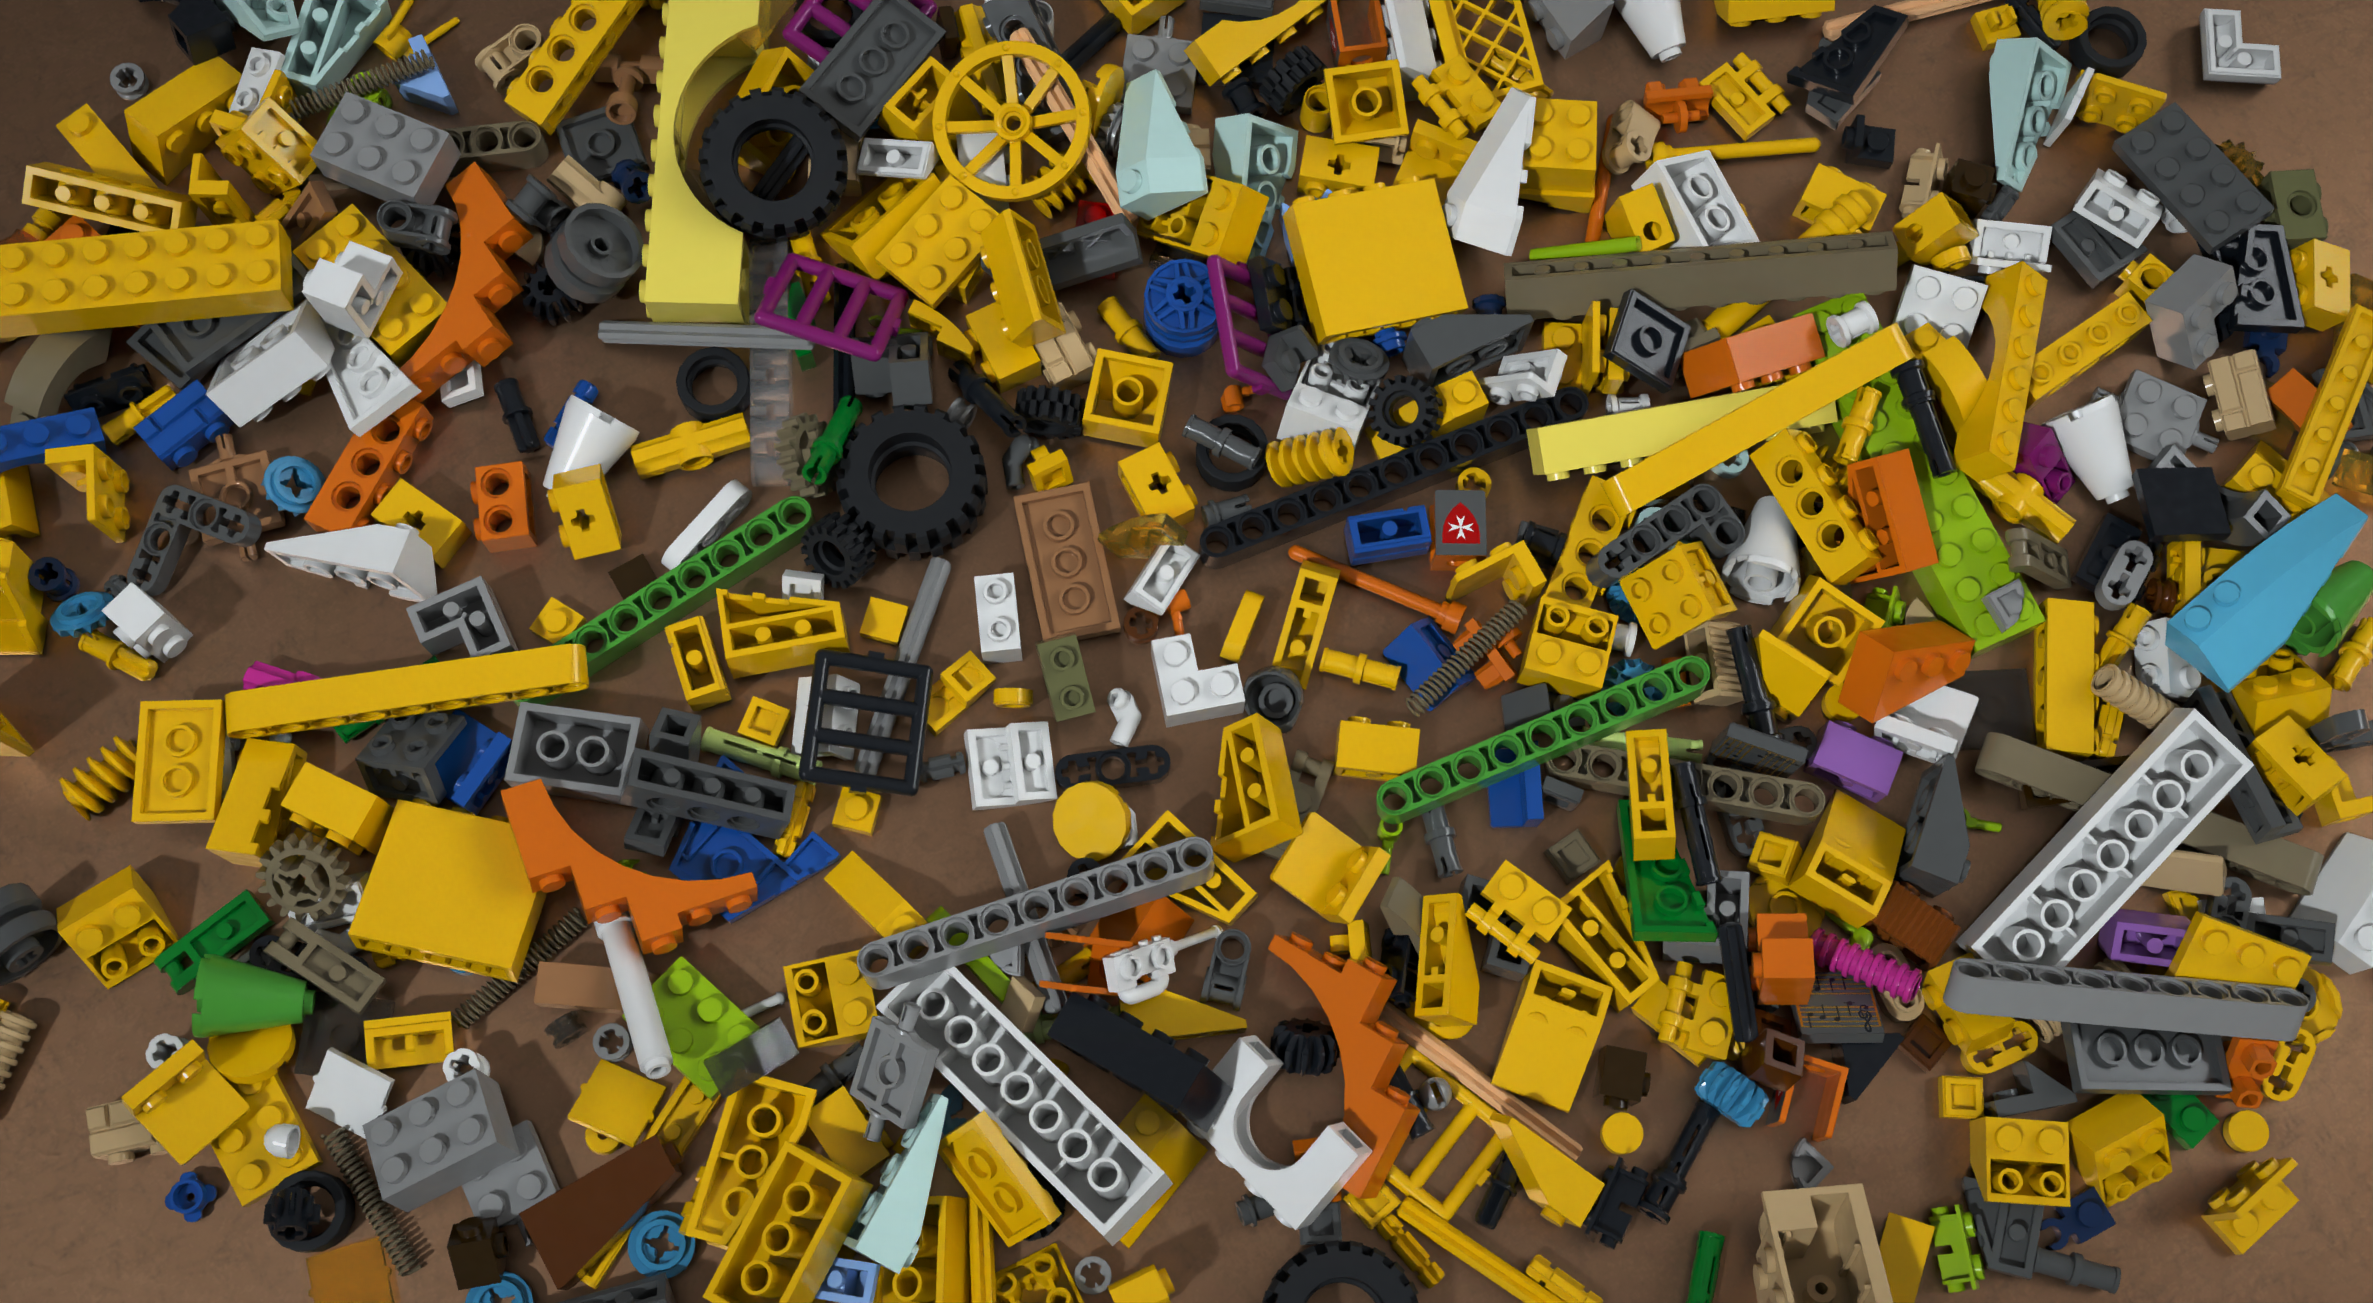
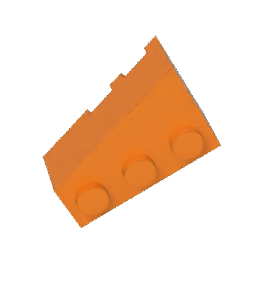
[1680,313,1826,399]
[1847,448,1939,585]
[1838,620,1975,724]

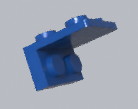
[435,709,512,816]

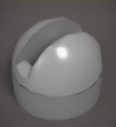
[1418,1077,1452,1111]

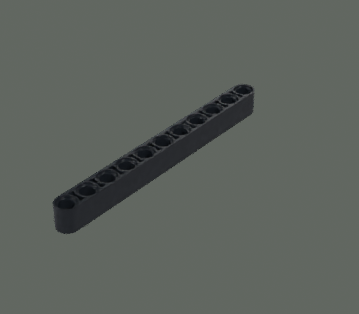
[1199,386,1589,569]

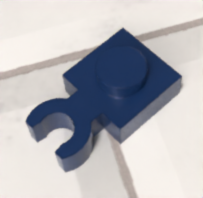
[2243,332,2288,378]
[2040,1186,2116,1251]

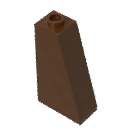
[519,1135,683,1290]

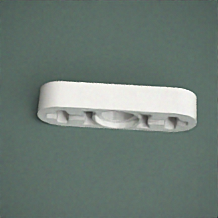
[661,479,752,570]

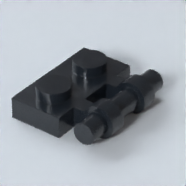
[1247,255,1310,335]
[2071,512,2163,611]

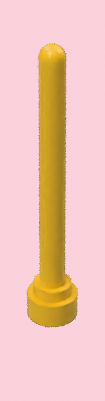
[1645,137,1821,169]

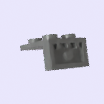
[355,712,467,805]

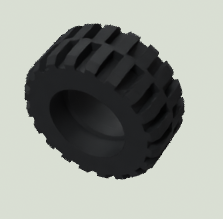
[698,87,848,242]
[836,404,988,561]
[1262,1240,1418,1303]

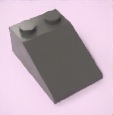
[1402,314,1534,388]
[1893,755,1971,898]

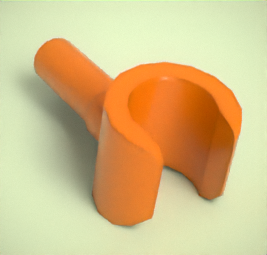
[1221,385,1255,413]
[1167,589,1191,636]

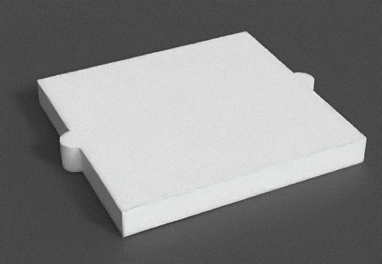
[2043,67,2095,148]
[305,1047,395,1139]

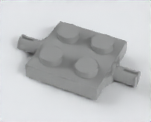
[1120,16,1197,115]
[2090,369,2219,461]
[849,1002,939,1142]
[462,1120,560,1247]

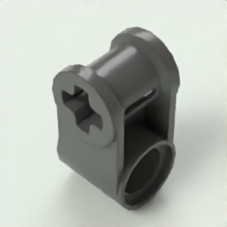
[505,174,572,234]
[376,200,458,255]
[1200,929,1251,1011]

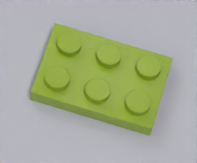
[622,956,772,1102]

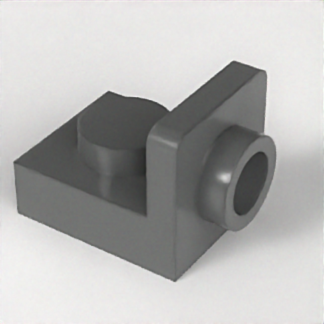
[1262,325,1319,393]

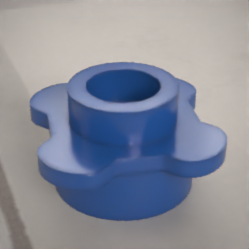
[165,1172,217,1223]

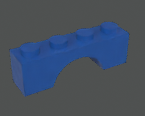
[0,407,107,473]

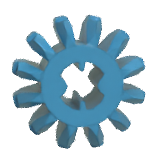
[1694,1061,1769,1128]

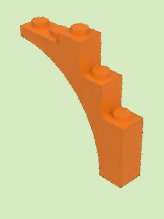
[400,162,534,403]
[500,778,758,955]
[1268,932,1421,1199]

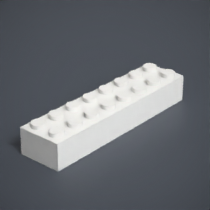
[1956,708,2254,967]
[876,967,1173,1246]

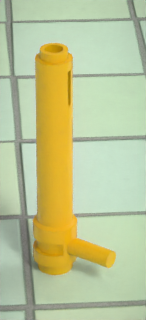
[1702,190,1872,340]

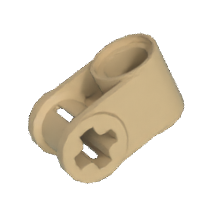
[475,23,545,94]
[1602,100,1661,175]

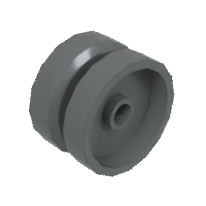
[544,203,644,304]
[0,883,63,986]

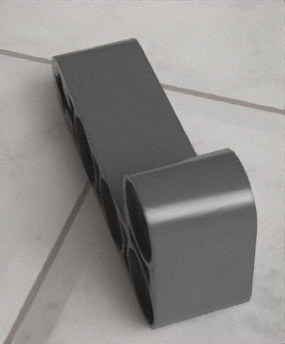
[1586,483,1745,588]

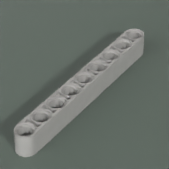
[857,836,1215,990]
[1943,958,2310,1041]

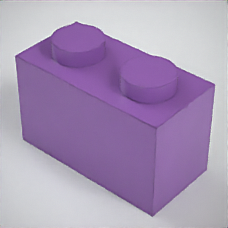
[1803,720,1904,803]
[2097,909,2191,967]

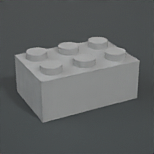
[310,91,461,205]
[504,702,649,806]
[362,1068,520,1213]

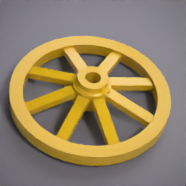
[932,41,1092,202]

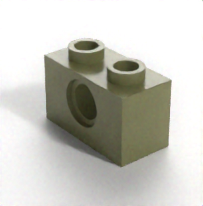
[2255,169,2328,251]
[1035,632,1096,722]

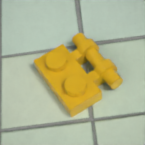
[1699,52,1792,141]
[1411,55,1501,140]
[1465,859,1573,965]
[1657,961,1733,1062]

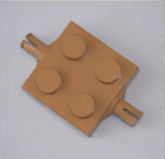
[188,434,286,562]

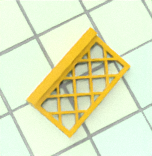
[1428,0,1544,101]

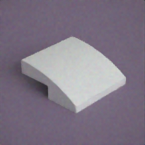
[964,721,1057,810]

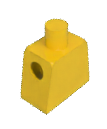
[1603,183,1675,253]
[1892,192,1979,268]

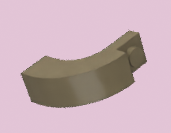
[4,328,113,424]

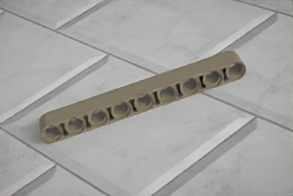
[1974,732,2324,896]

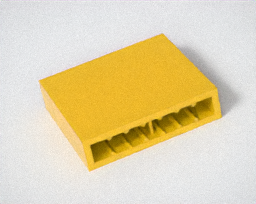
[1283,176,1468,346]
[348,798,547,983]

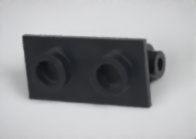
[64,363,156,418]
[1380,928,1419,1009]
[1583,1157,1649,1250]

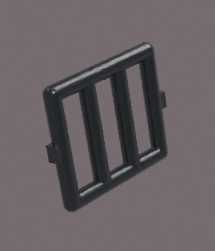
[798,649,934,797]

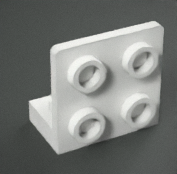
[1874,686,1979,764]

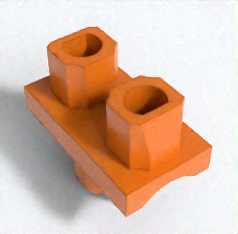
[1642,77,1713,134]
[1452,618,1523,690]
[2215,1037,2279,1109]

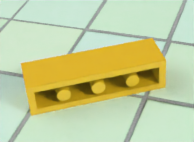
[2033,598,2099,762]

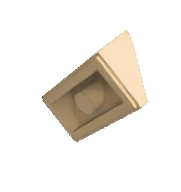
[2142,850,2227,897]

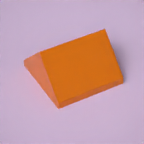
[1083,882,1194,983]

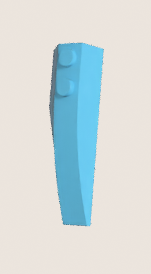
[2165,493,2368,693]

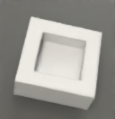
[440,360,484,408]
[782,569,825,600]

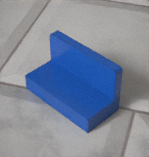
[1383,616,1476,711]
[1487,741,1544,828]

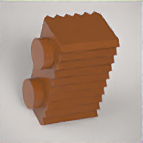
[1863,880,1961,972]

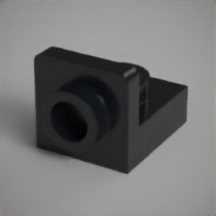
[1841,114,1896,169]

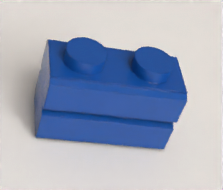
[133,379,234,471]
[1344,505,1432,566]

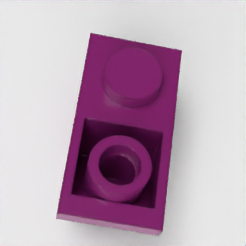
[2012,422,2075,504]

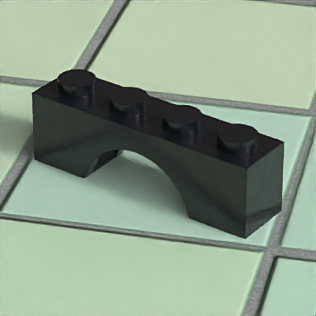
[138,0,236,66]

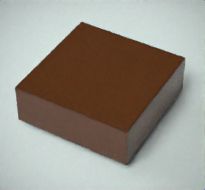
[1898,1013,1952,1072]

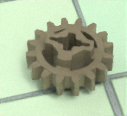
[774,412,838,499]
[256,832,352,922]

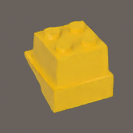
[1519,98,1597,213]
[0,538,48,655]

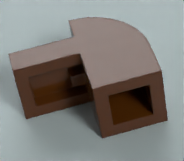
[1737,1008,1805,1092]

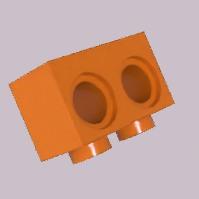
[470,461,538,553]

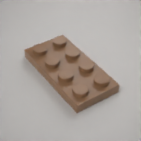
[1013,482,1121,640]

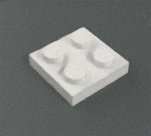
[1892,264,1988,349]

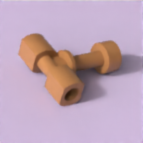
[593,54,664,125]

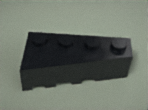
[1047,992,1233,1132]

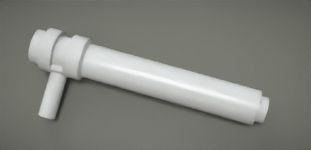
[594,911,673,1079]

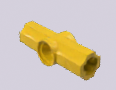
[954,3,1007,117]
[630,412,753,480]
[1964,471,2076,544]

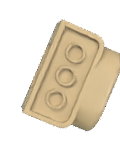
[1753,1183,1893,1303]

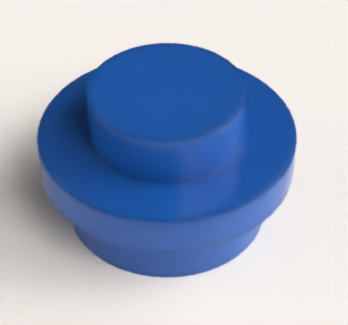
[1372,327,1407,358]

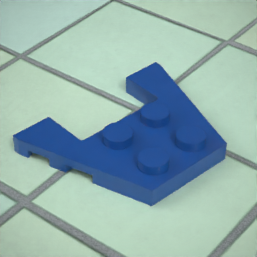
[669,755,841,924]

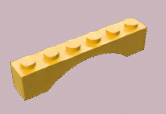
[1184,0,1340,87]
[1953,261,2048,482]

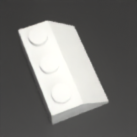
[1380,0,1442,102]
[1631,150,1760,250]
[206,299,335,428]
[2288,832,2373,975]

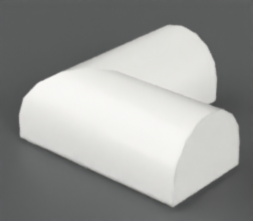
[2199,8,2281,85]

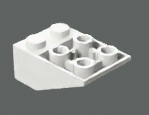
[1276,343,1382,450]

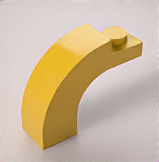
[1905,323,1987,449]

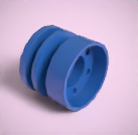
[1143,258,1219,358]

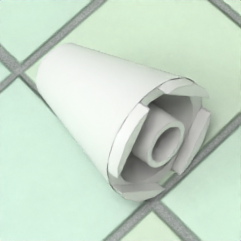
[1613,0,1686,63]
[2041,393,2134,504]
[543,394,640,497]
[1721,494,1801,605]

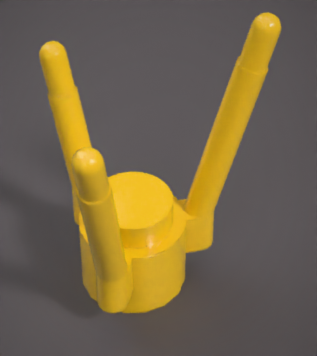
[373,0,460,62]

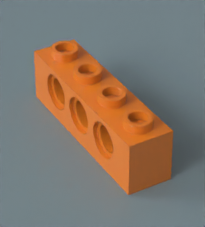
[303,399,433,533]

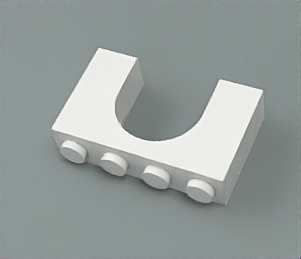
[1184,1035,1373,1230]

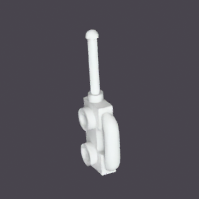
[1102,925,1223,1005]

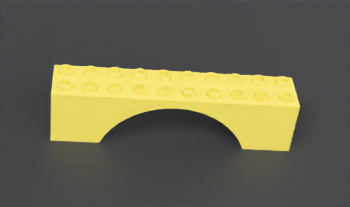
[639,0,772,325]

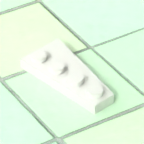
[322,319,422,437]

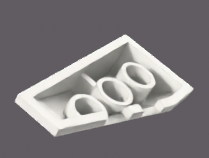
[1442,87,1536,256]
[264,523,438,602]

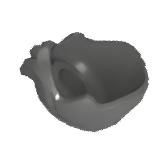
[1243,666,1304,734]

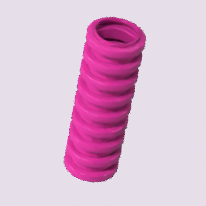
[1810,928,1923,1004]

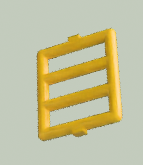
[1386,1044,1504,1222]

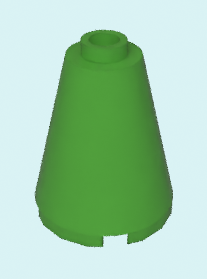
[2285,560,2373,657]
[192,954,316,1038]

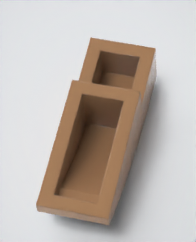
[534,961,662,1014]

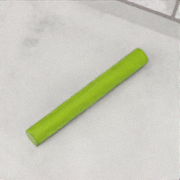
[1529,236,1642,261]

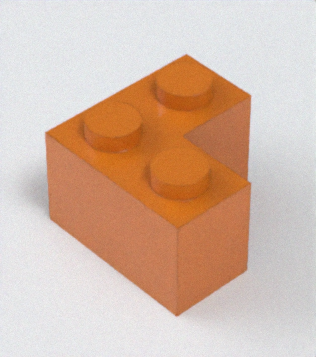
[1747,913,1815,1005]

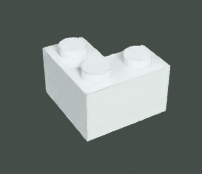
[302,241,403,339]
[1151,633,1245,728]

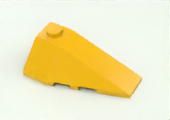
[685,1068,817,1246]

